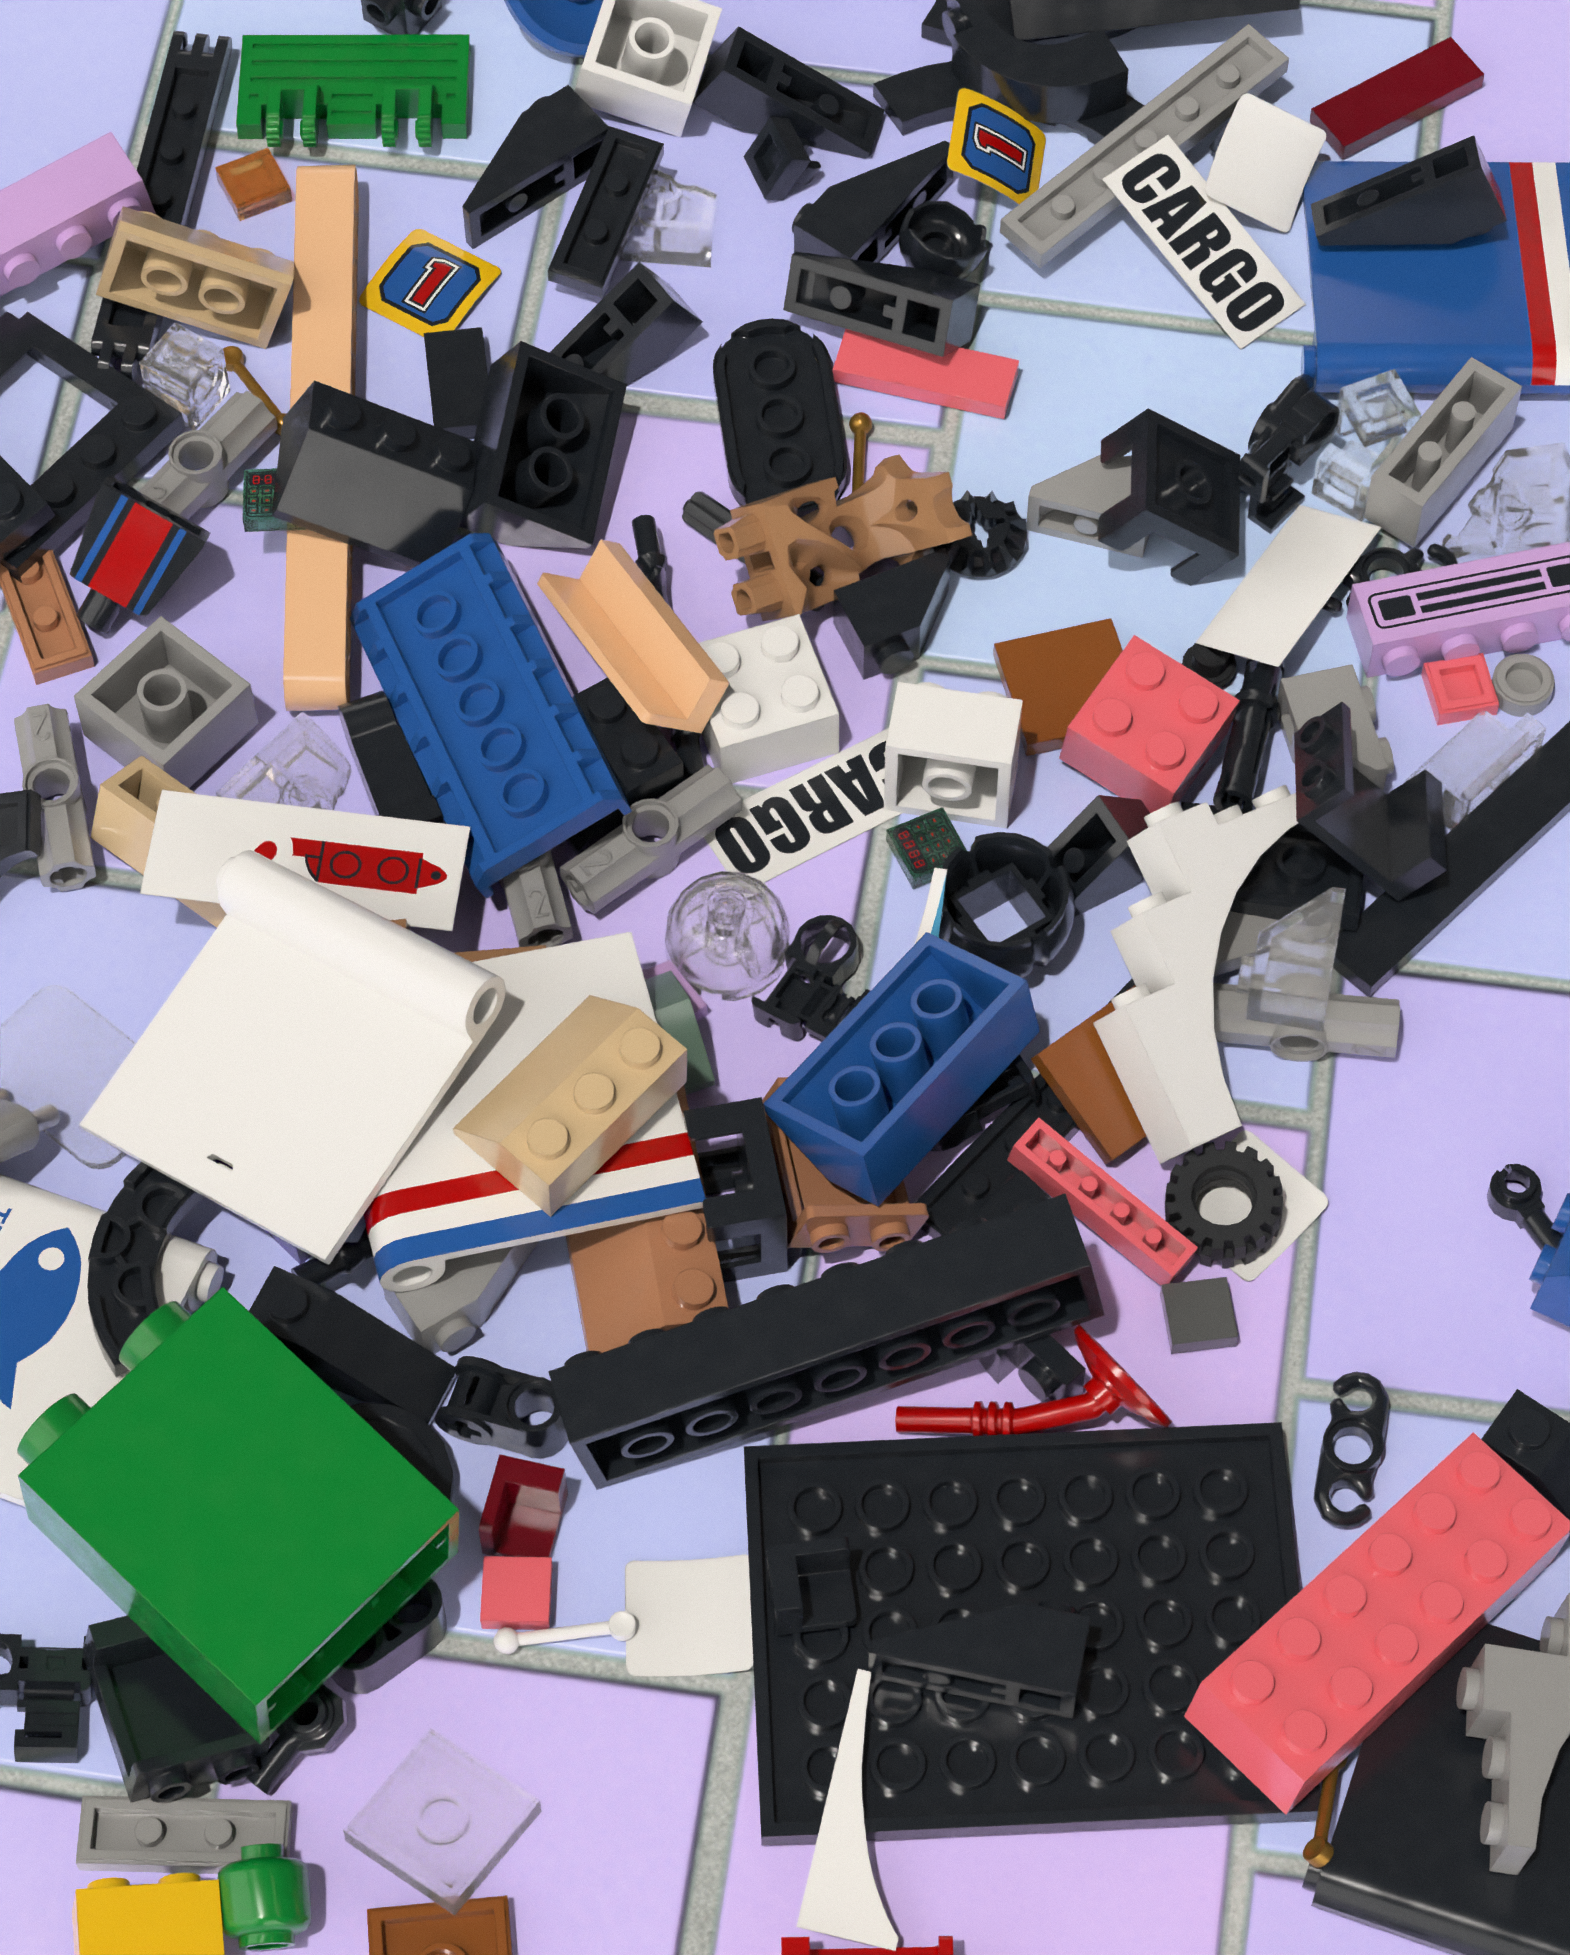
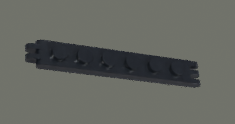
[91,31,232,380]

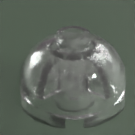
[664,871,790,1001]

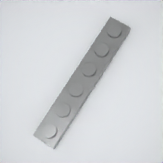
[1000,23,1289,268]

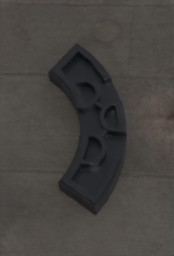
[87,1162,206,1378]

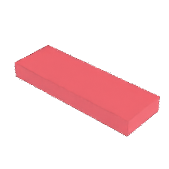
[832,329,1019,419]

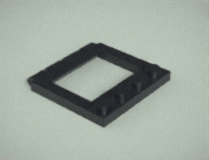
[0,311,186,583]

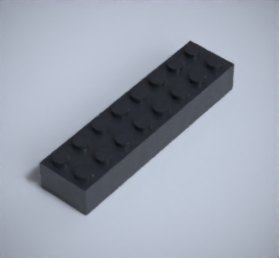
[548,1194,1105,1490]

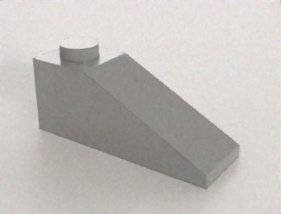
[383,1241,539,1354]

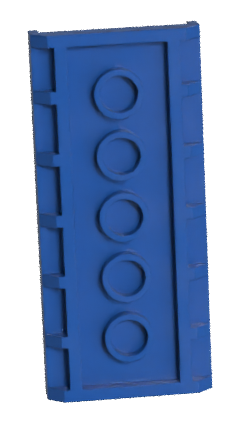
[350,533,632,899]

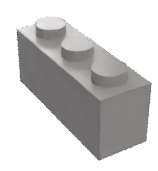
[1364,357,1522,548]

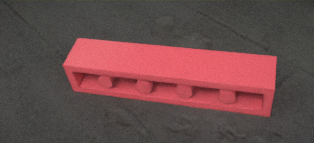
[1007,1118,1198,1286]

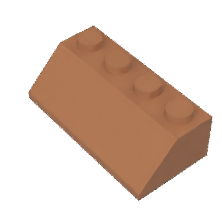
[565,1085,728,1353]

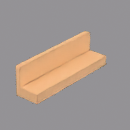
[537,539,730,733]

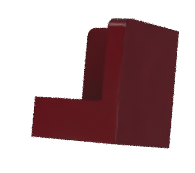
[478,1454,568,1557]

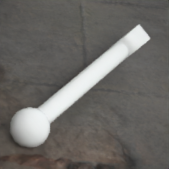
[493,1611,636,1654]

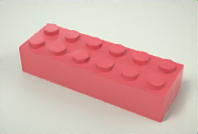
[1184,1432,1570,1814]

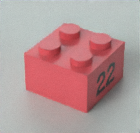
[1059,635,1240,813]

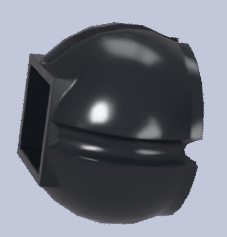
[939,832,1075,978]

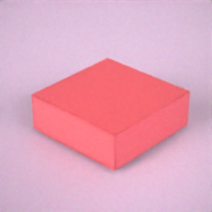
[1421,653,1499,726]
[480,1556,553,1630]

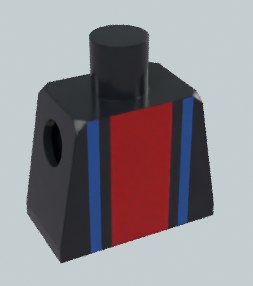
[70,475,211,633]

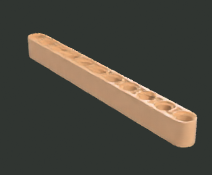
[283,165,359,711]

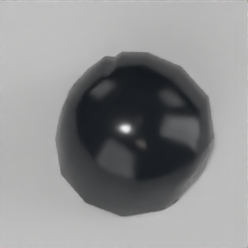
[899,201,988,279]

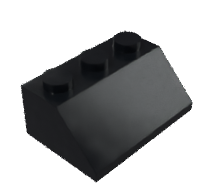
[459,341,627,549]
[271,380,478,568]

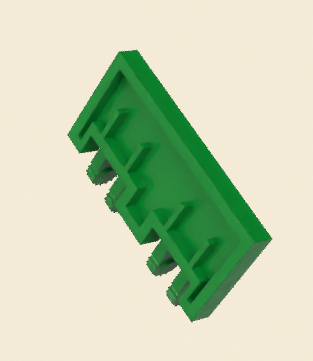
[236,34,471,147]

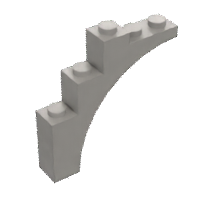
[1456,1593,1570,1875]

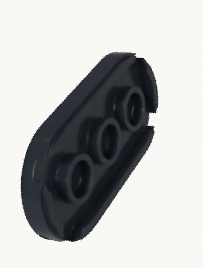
[713,318,847,518]

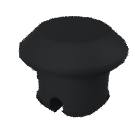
[1182,643,1237,688]

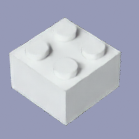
[575,0,722,137]
[699,614,839,784]
[884,682,1023,829]

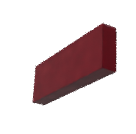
[1309,37,1484,160]

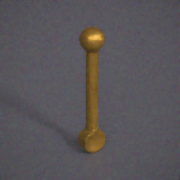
[219,346,287,436]
[849,412,873,493]
[1303,1756,1348,1868]

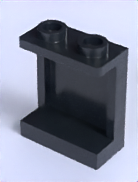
[83,1615,271,1803]

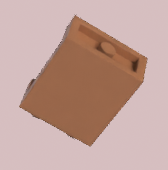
[762,1077,929,1253]

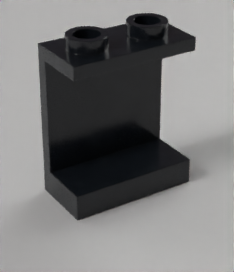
[1294,702,1447,901]

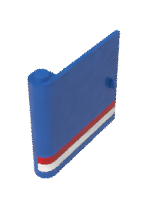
[1301,161,1570,395]

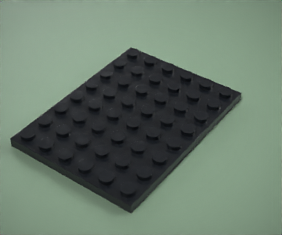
[744,1422,1321,1846]

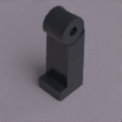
[338,691,444,824]

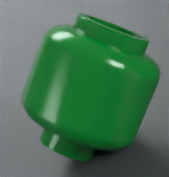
[217,1843,312,1951]

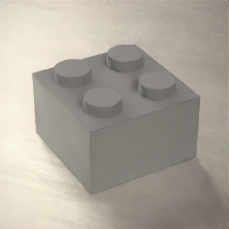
[74,616,258,788]

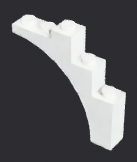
[1093,785,1299,1164]

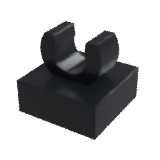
[743,116,821,201]

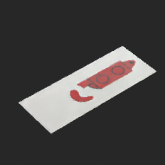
[140,790,470,931]

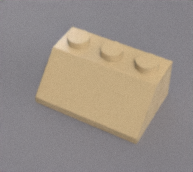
[96,206,294,349]
[453,995,687,1217]

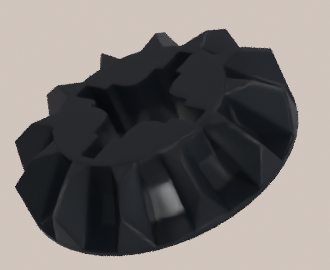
[932,490,1027,577]

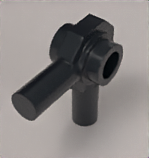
[247,1684,348,1795]

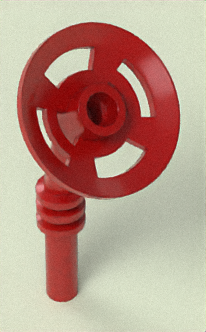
[895,1324,1173,1436]

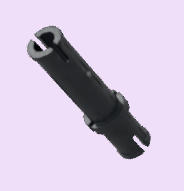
[1213,658,1285,814]

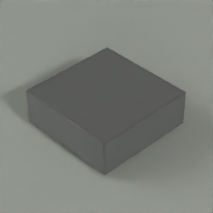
[1160,1277,1238,1354]

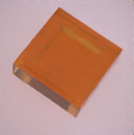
[215,148,292,221]

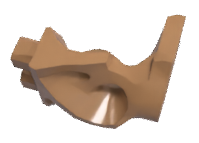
[713,454,972,621]

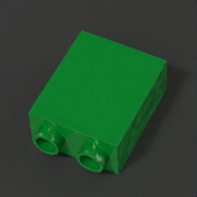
[17,1287,459,1745]

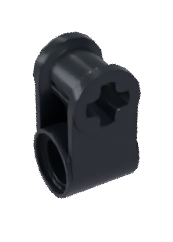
[435,1356,568,1459]

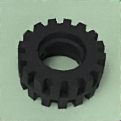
[1165,1141,1283,1269]

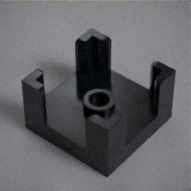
[1098,408,1240,586]
[683,1097,788,1283]

